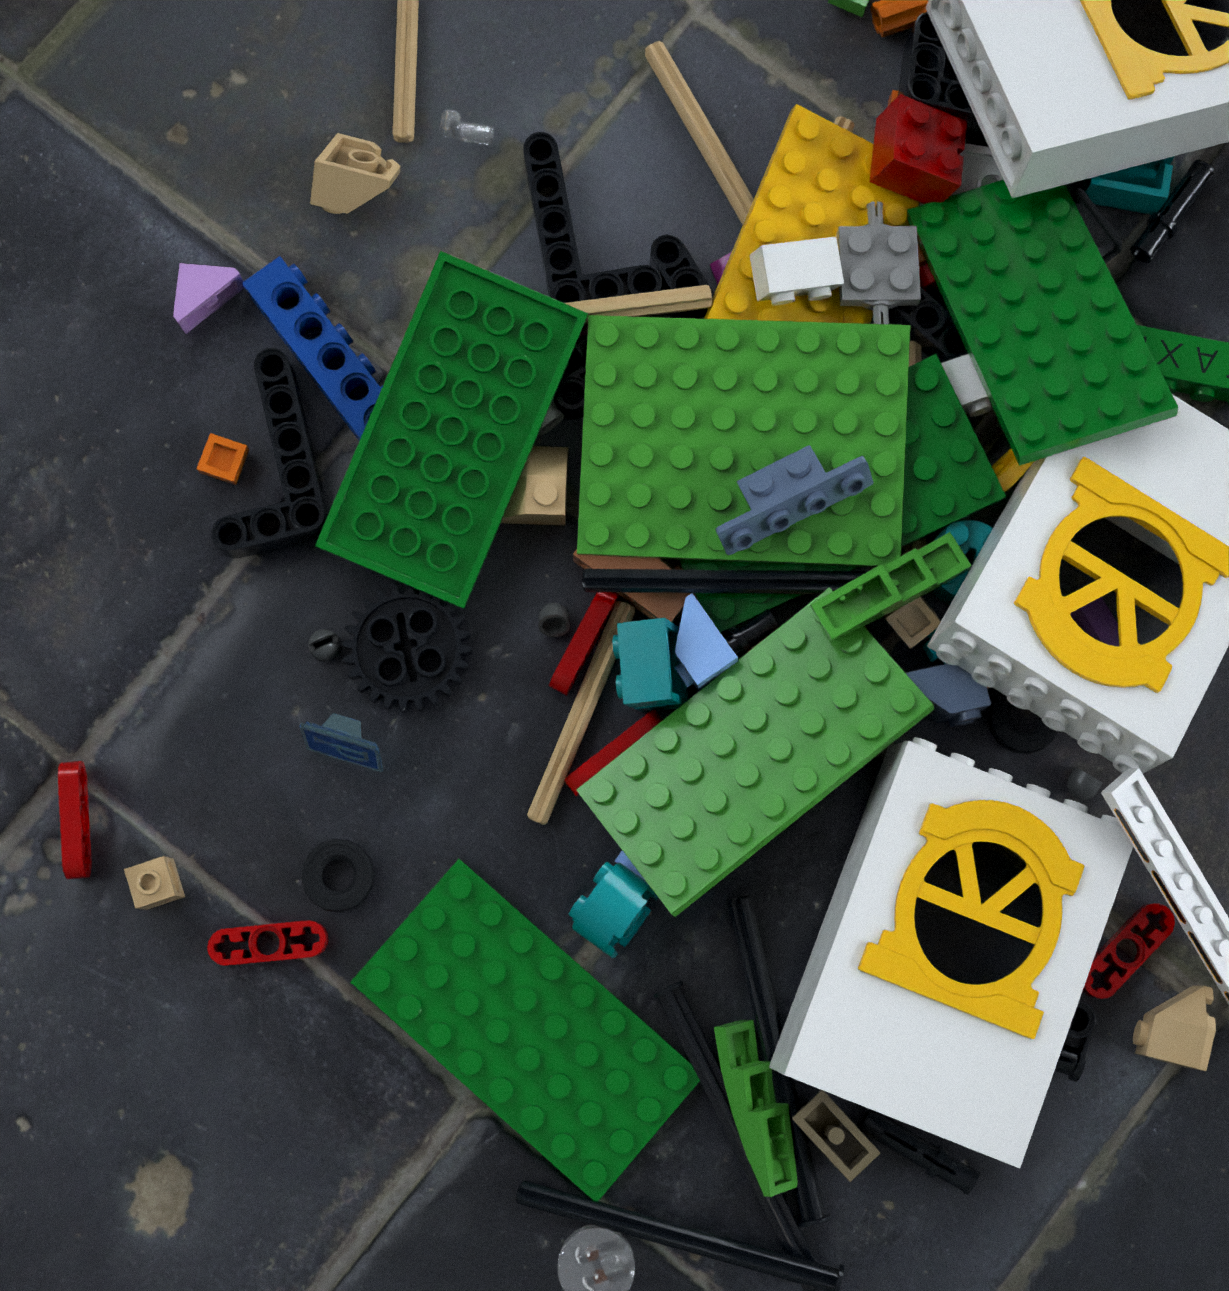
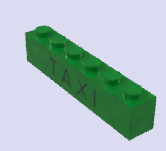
[1137,325,1229,405]

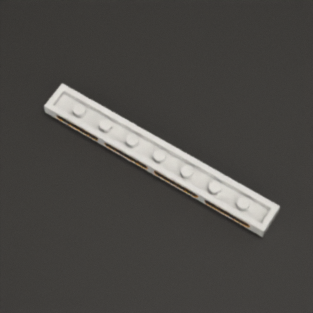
[1101,768,1229,1004]

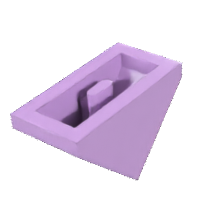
[173,263,244,334]

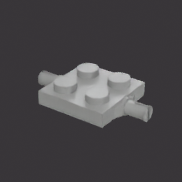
[836,201,921,324]

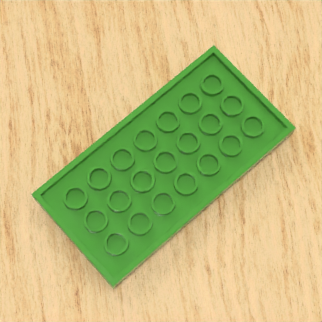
[576,587,934,917]

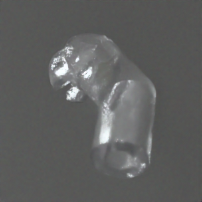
[438,110,494,145]

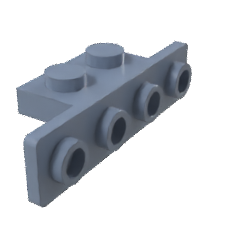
[715,445,874,555]

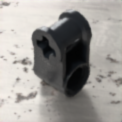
[1055,1001,1096,1082]

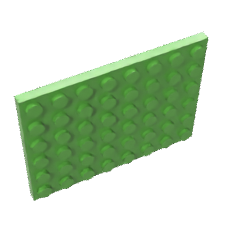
[577,315,910,567]

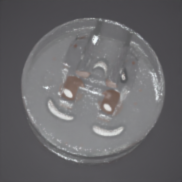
[557,1224,635,1291]

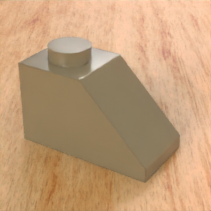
[792,1090,880,1182]

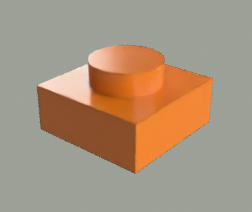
[196,433,250,485]

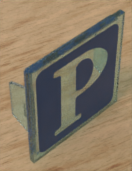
[299,713,383,772]

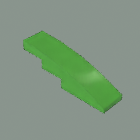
[810,532,971,641]
[714,1020,798,1197]

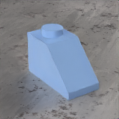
[674,593,738,691]

